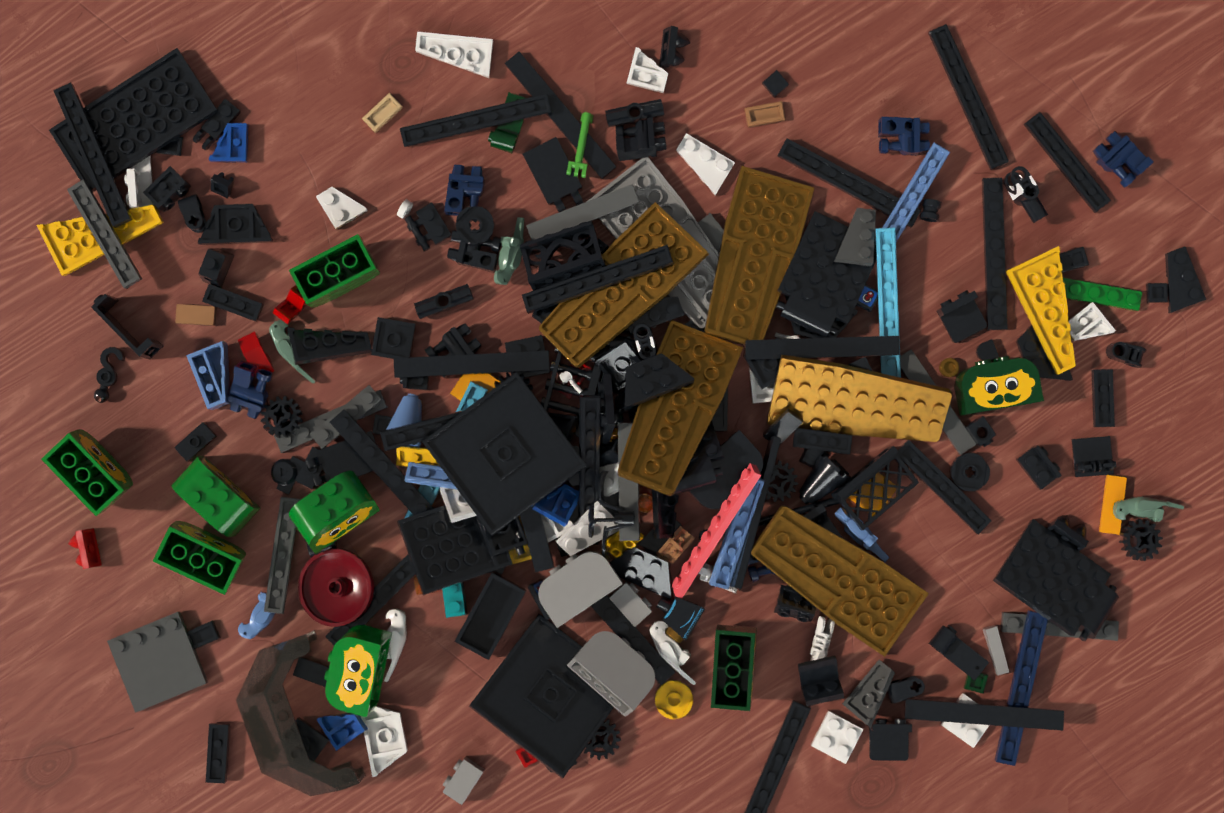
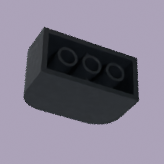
[688,430,763,509]

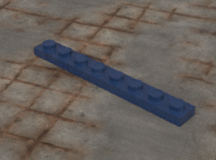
[995,610,1048,766]

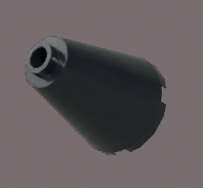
[799,451,852,504]

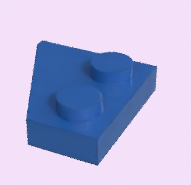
[209,123,248,163]
[532,484,579,527]
[316,713,368,751]

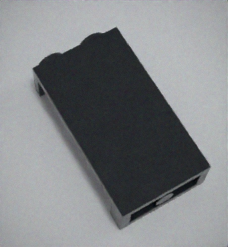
[91,294,164,360]

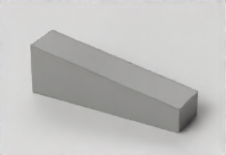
[982,625,1009,675]

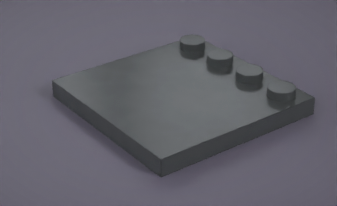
[107,611,208,713]

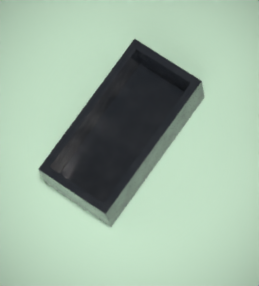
[454,572,527,660]

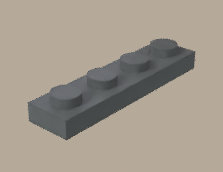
[310,385,382,449]

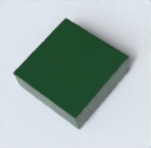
[964,673,988,694]

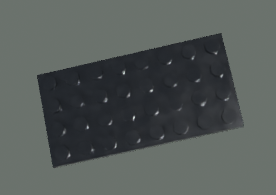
[49,48,219,192]

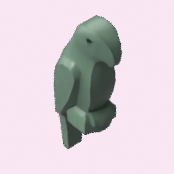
[494,217,524,285]
[269,320,316,384]
[1113,496,1184,522]

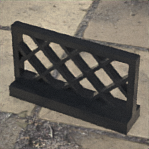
[831,446,919,531]

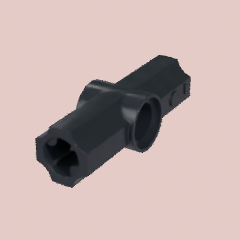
[605,99,664,128]
[414,284,474,319]

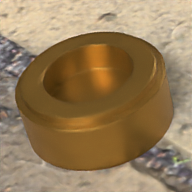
[939,358,959,377]
[665,627,683,643]

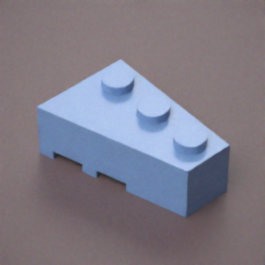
[186,341,231,410]

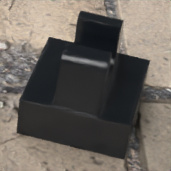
[211,172,234,199]

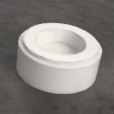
[397,199,413,219]

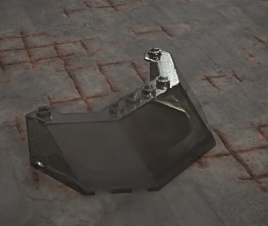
[236,630,366,796]

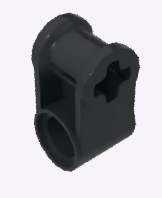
[178,194,207,233]
[1106,342,1147,368]
[887,676,925,703]

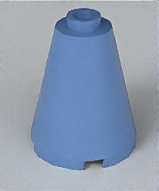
[386,394,422,447]

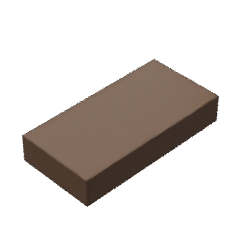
[744,101,786,128]
[175,304,216,326]

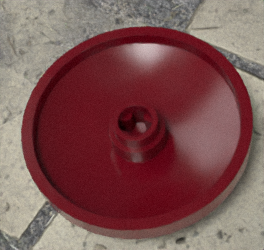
[298,549,374,627]

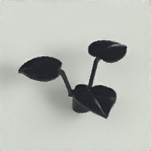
[588,471,635,560]

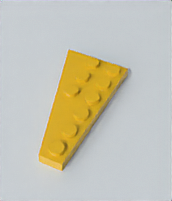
[37,205,164,276]
[1006,246,1076,375]

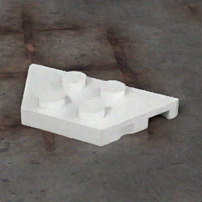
[361,706,408,777]

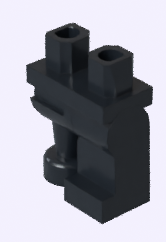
[616,117,667,161]
[447,230,501,273]
[424,323,482,378]

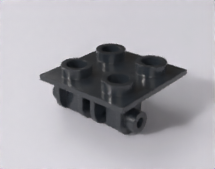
[1071,436,1116,477]

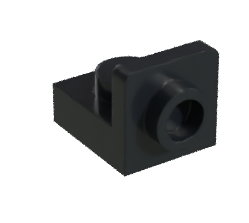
[400,376,429,391]

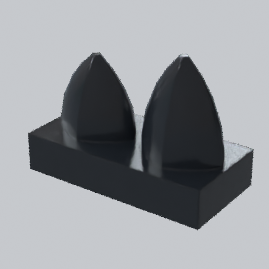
[659,26,690,68]
[1046,515,1089,551]

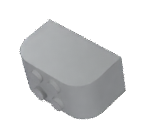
[538,551,623,628]
[567,631,655,717]

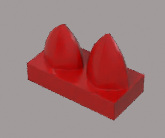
[68,528,102,569]

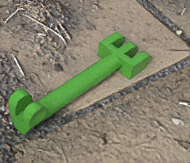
[566,112,593,178]

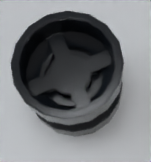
[920,199,942,222]

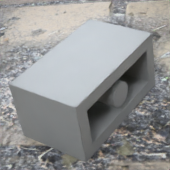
[609,582,652,627]
[443,757,485,805]

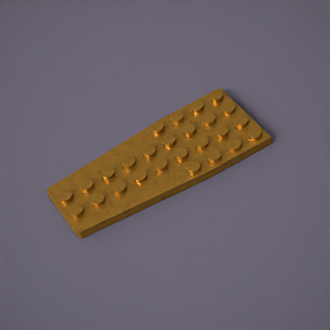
[705,166,814,345]
[539,202,709,368]
[617,320,743,496]
[767,354,952,442]
[751,505,929,657]

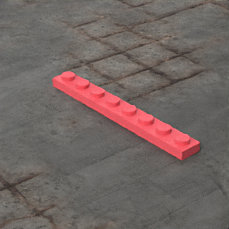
[672,463,761,599]

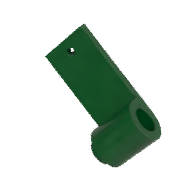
[488,92,525,153]

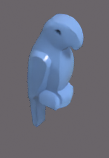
[835,507,889,562]
[238,579,290,639]

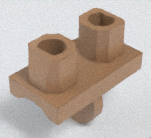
[658,526,695,564]

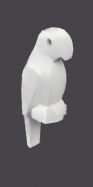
[384,609,407,682]
[649,621,696,685]

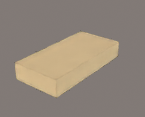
[362,93,403,133]

